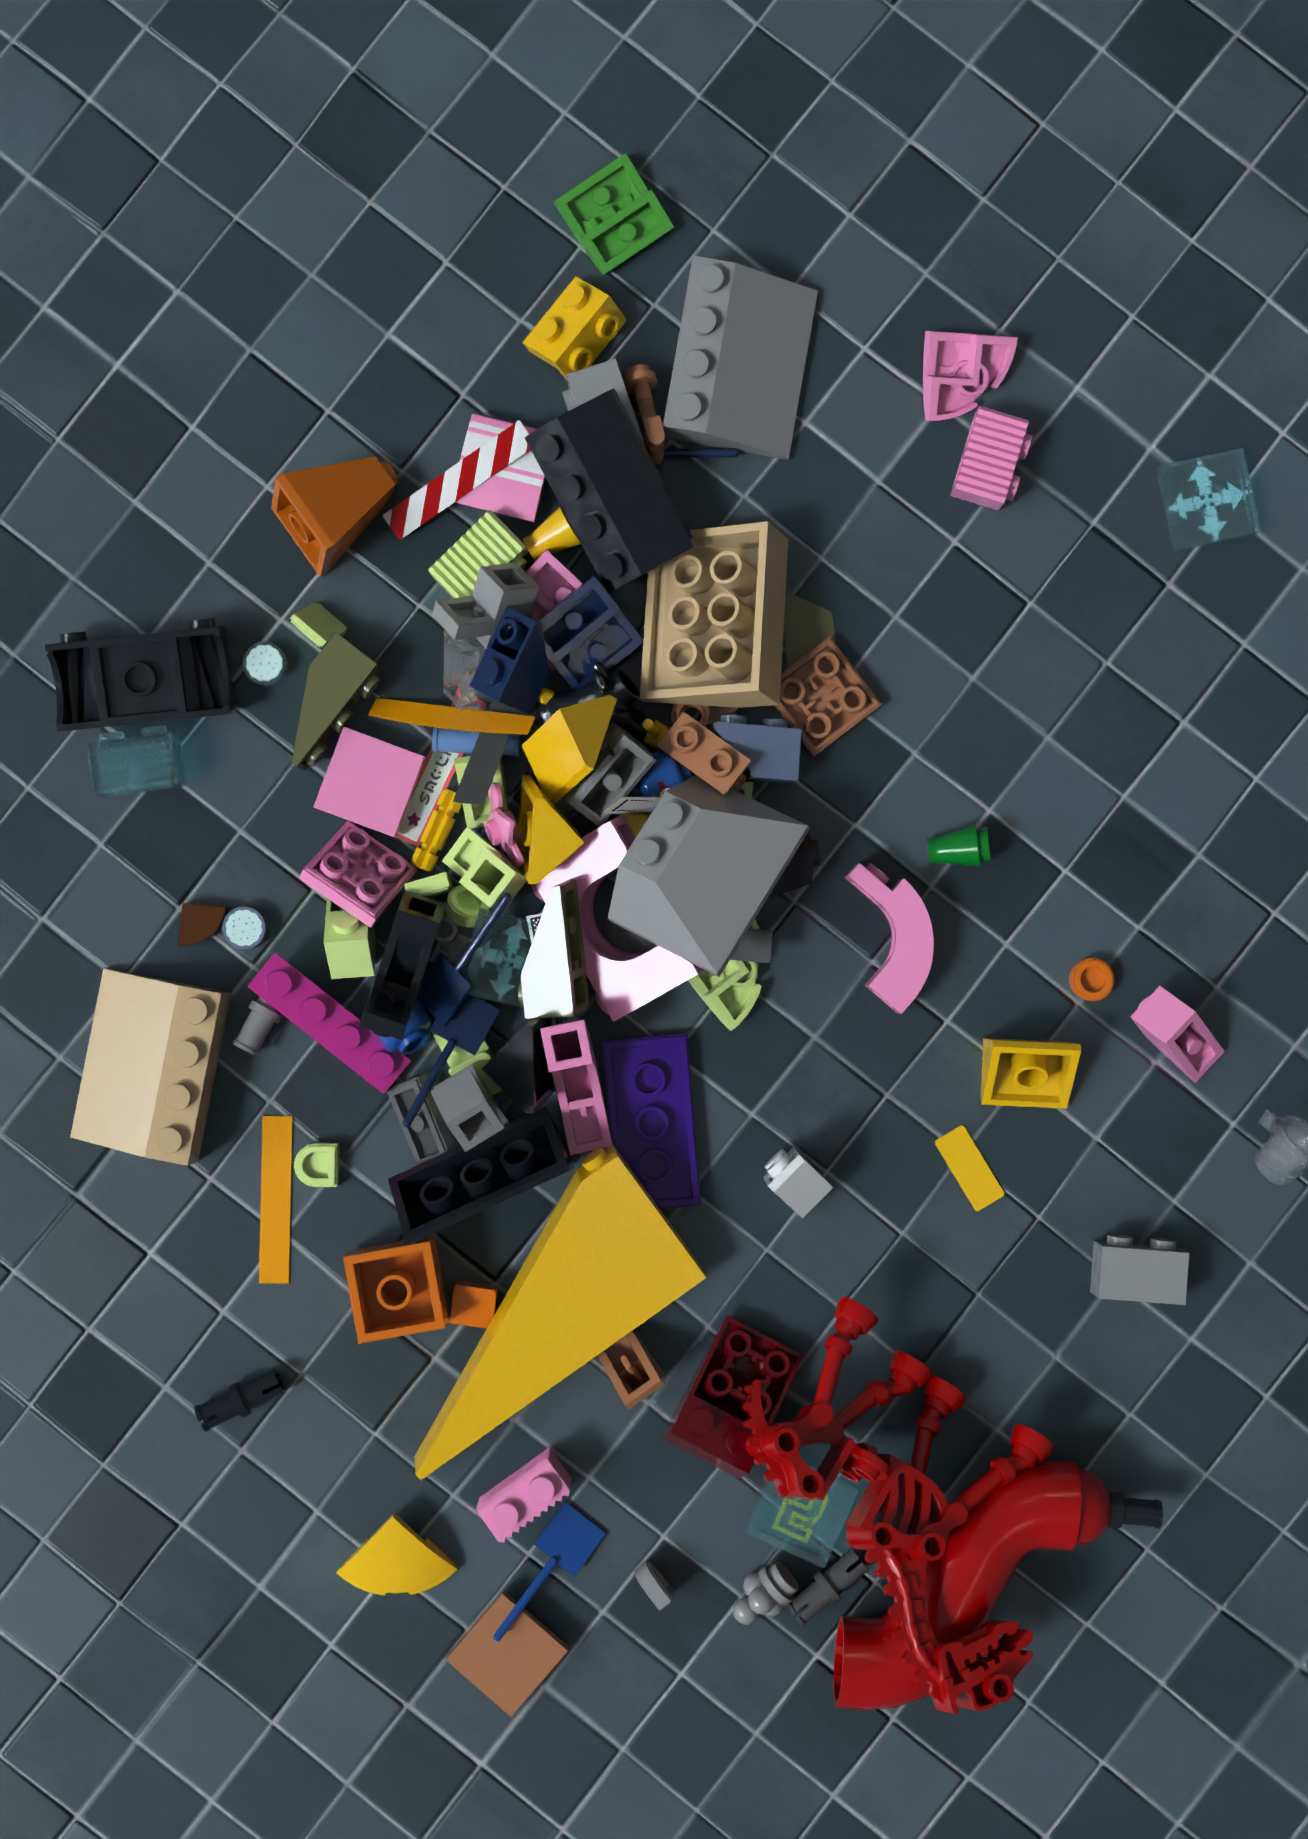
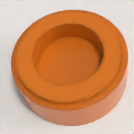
[1069,958,1115,1001]

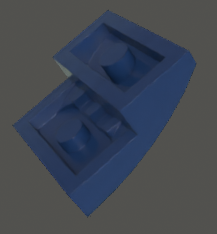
[537,575,643,691]

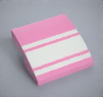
[455,413,546,522]

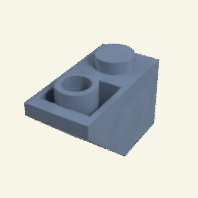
[707,715,802,784]

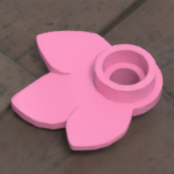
[484,782,525,867]

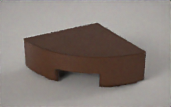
[178,903,228,946]

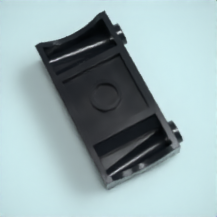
[45,618,236,732]

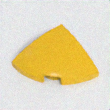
[336,1512,458,1596]

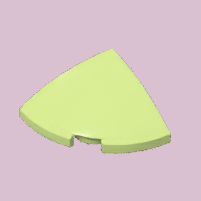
[688,920,762,1031]

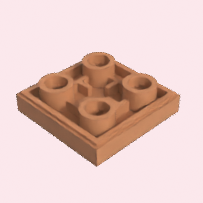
[773,636,882,757]
[446,1590,569,1717]

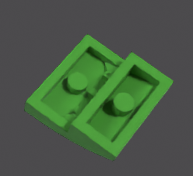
[553,153,674,275]

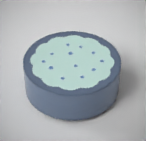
[222,906,268,950]

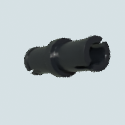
[194,1368,286,1432]

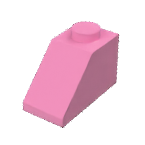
[1130,986,1225,1083]

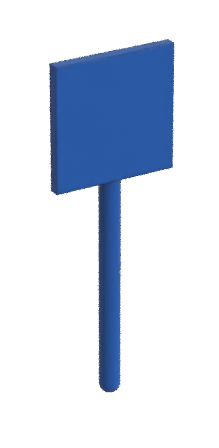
[493,1502,606,1641]

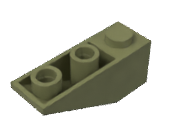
[291,632,382,770]

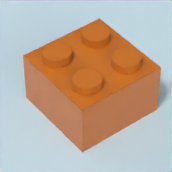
[343,1235,450,1344]

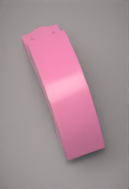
[844,863,934,1014]
[540,1019,612,1155]

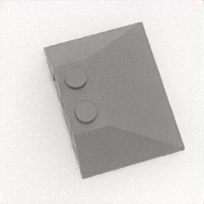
[608,775,810,977]

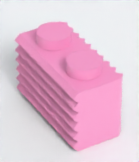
[950,406,1033,510]
[476,1448,572,1543]

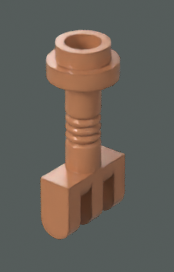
[623,364,665,465]

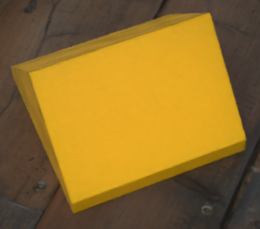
[521,695,617,804]
[517,775,584,884]
[981,1038,1081,1109]

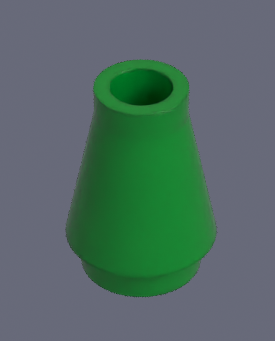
[927,824,991,867]

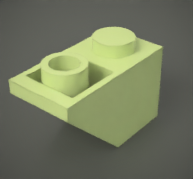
[324,898,376,979]

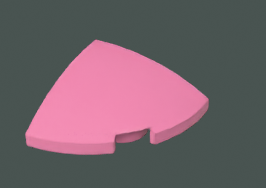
[923,330,1018,421]

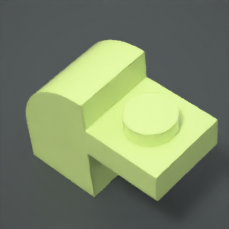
[442,827,527,912]

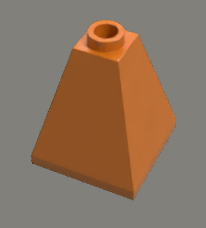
[271,456,398,578]

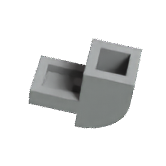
[432,562,539,649]

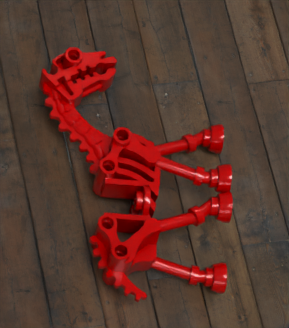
[742,1297,1054,1714]

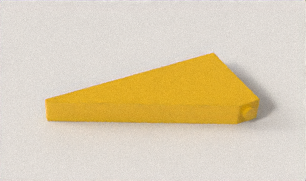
[414,1144,706,1481]

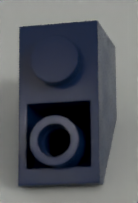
[469,607,549,715]

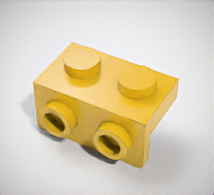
[522,276,626,380]

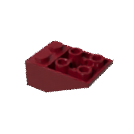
[662,1315,804,1479]

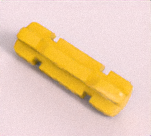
[411,789,463,872]

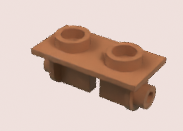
[657,711,752,796]

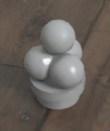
[733,1562,799,1625]

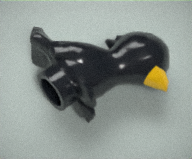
[531,661,646,743]

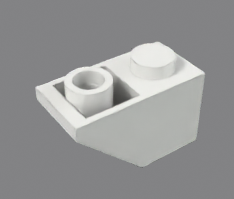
[763,1147,833,1218]

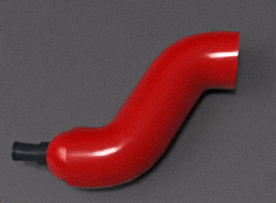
[833,1459,1163,1710]

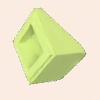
[290,603,347,649]

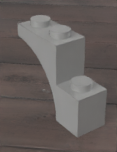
[430,1064,510,1152]

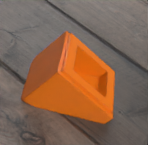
[450,1280,499,1329]

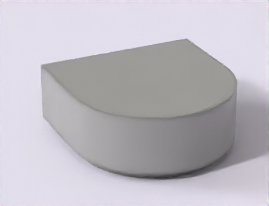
[634,1561,674,1611]

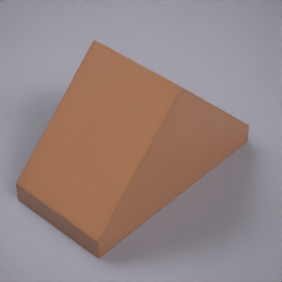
[597,1330,665,1410]

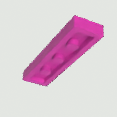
[247,952,411,1094]

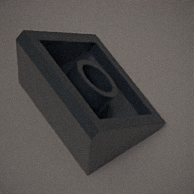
[482,1018,553,1114]

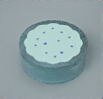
[243,642,288,686]

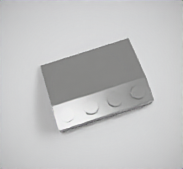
[663,255,818,460]

